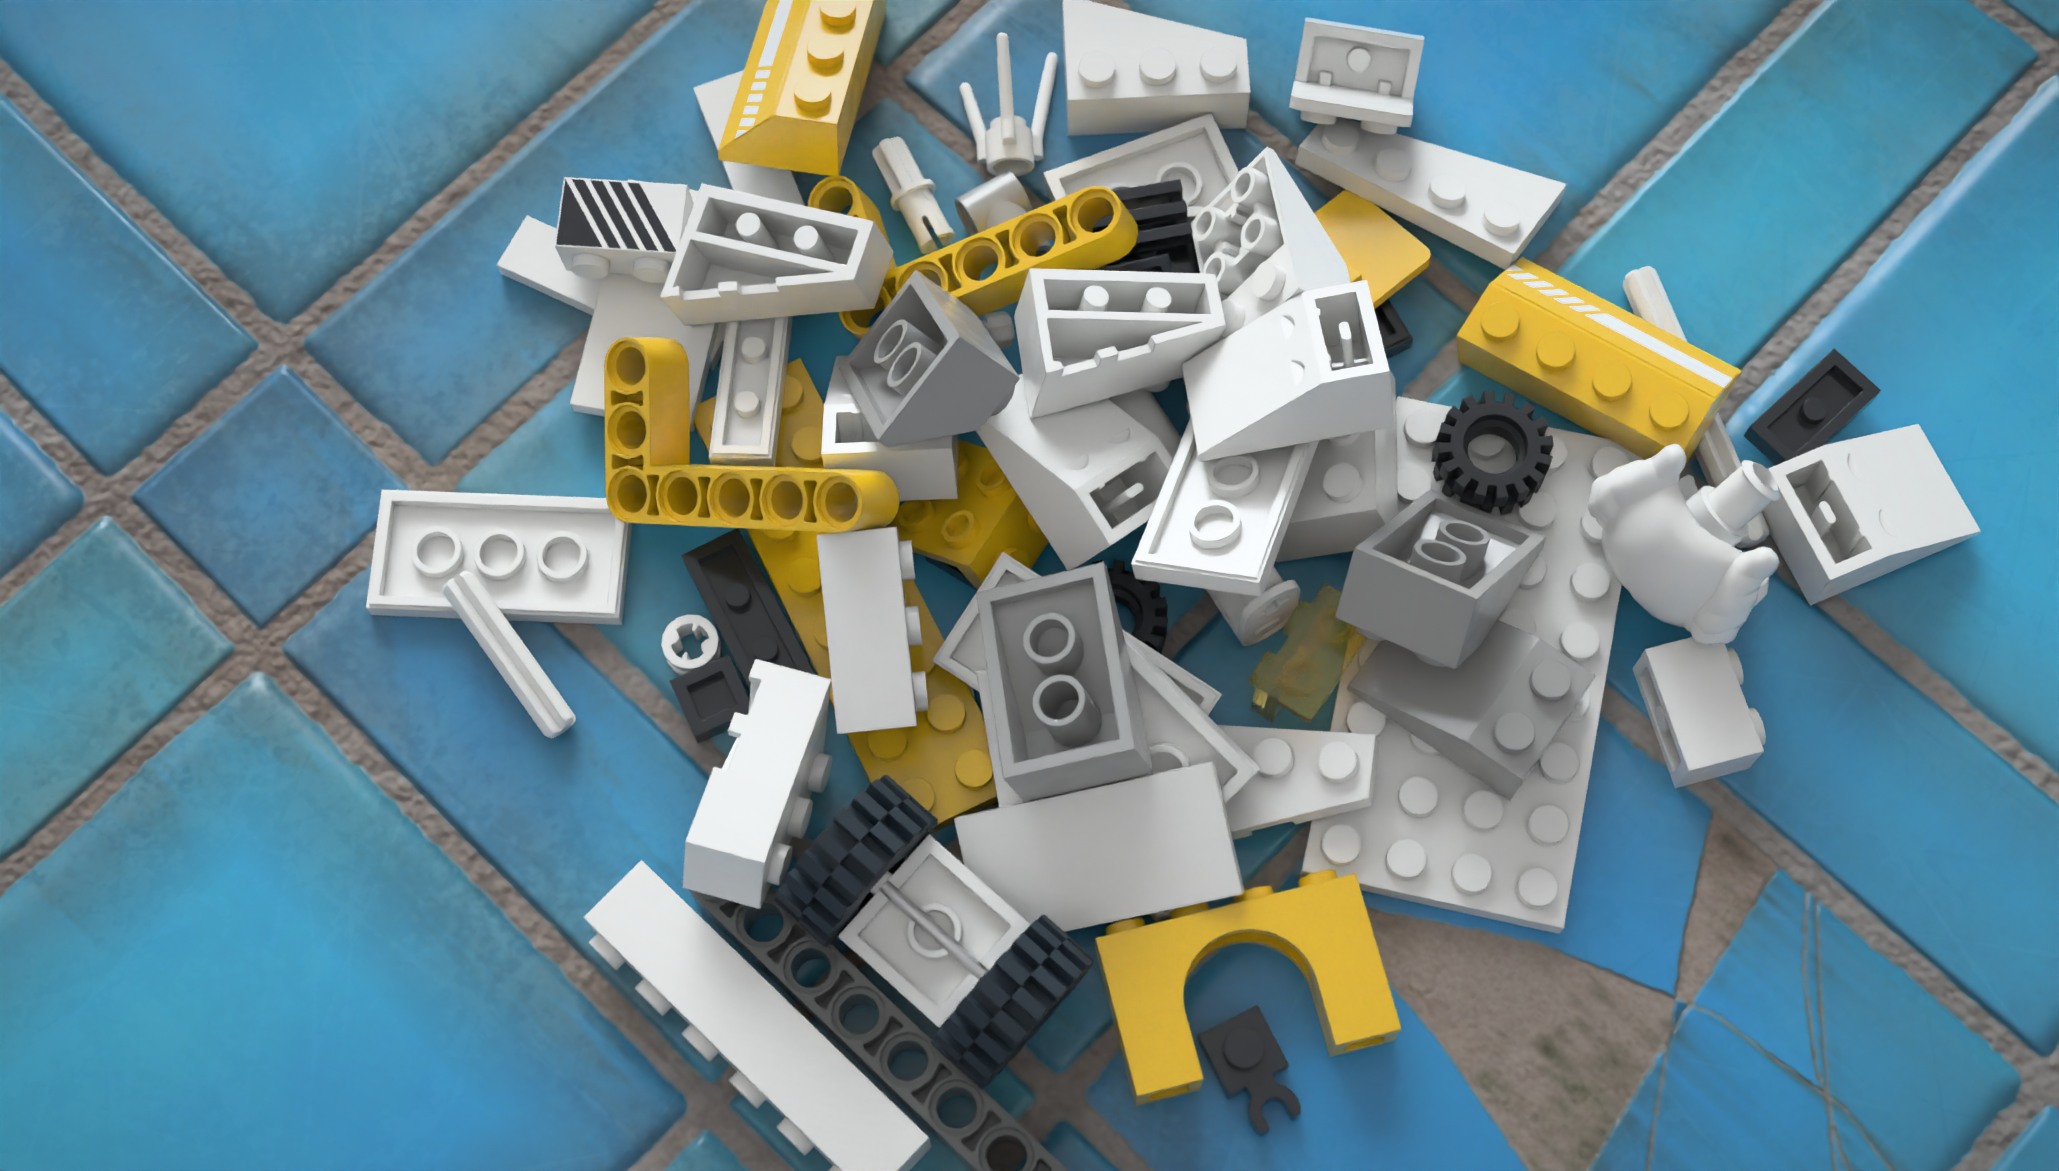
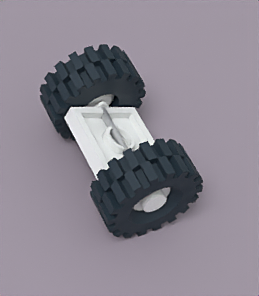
[774,775,1095,1090]

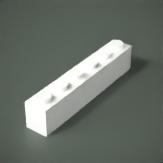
[584,860,932,1171]

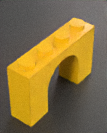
[1095,870,1402,1106]

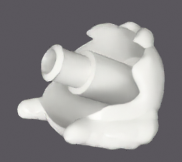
[1588,444,1780,645]

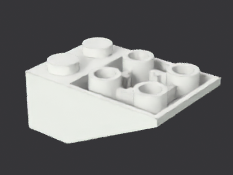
[1190,147,1351,341]
[1182,280,1395,462]
[821,356,959,503]
[976,373,1173,570]
[1762,424,1981,606]

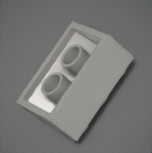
[839,270,1020,447]

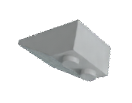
[1335,490,1547,669]
[976,562,1153,802]
[1347,620,1596,801]

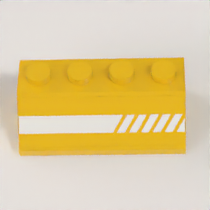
[718,0,886,177]
[1457,257,1742,473]

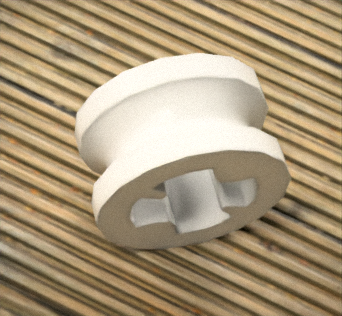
[661,614,722,675]

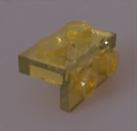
[1248,583,1367,722]

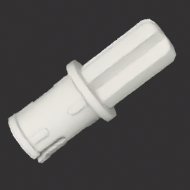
[872,136,955,254]

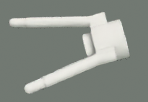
[960,33,1058,176]

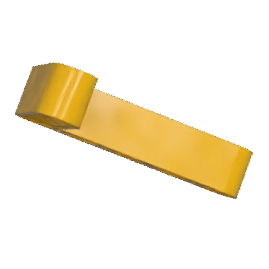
[808,176,1138,341]
[604,337,900,533]

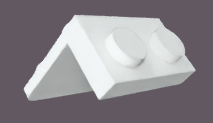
[1289,18,1424,134]

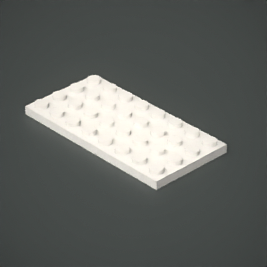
[1300,396,1643,934]

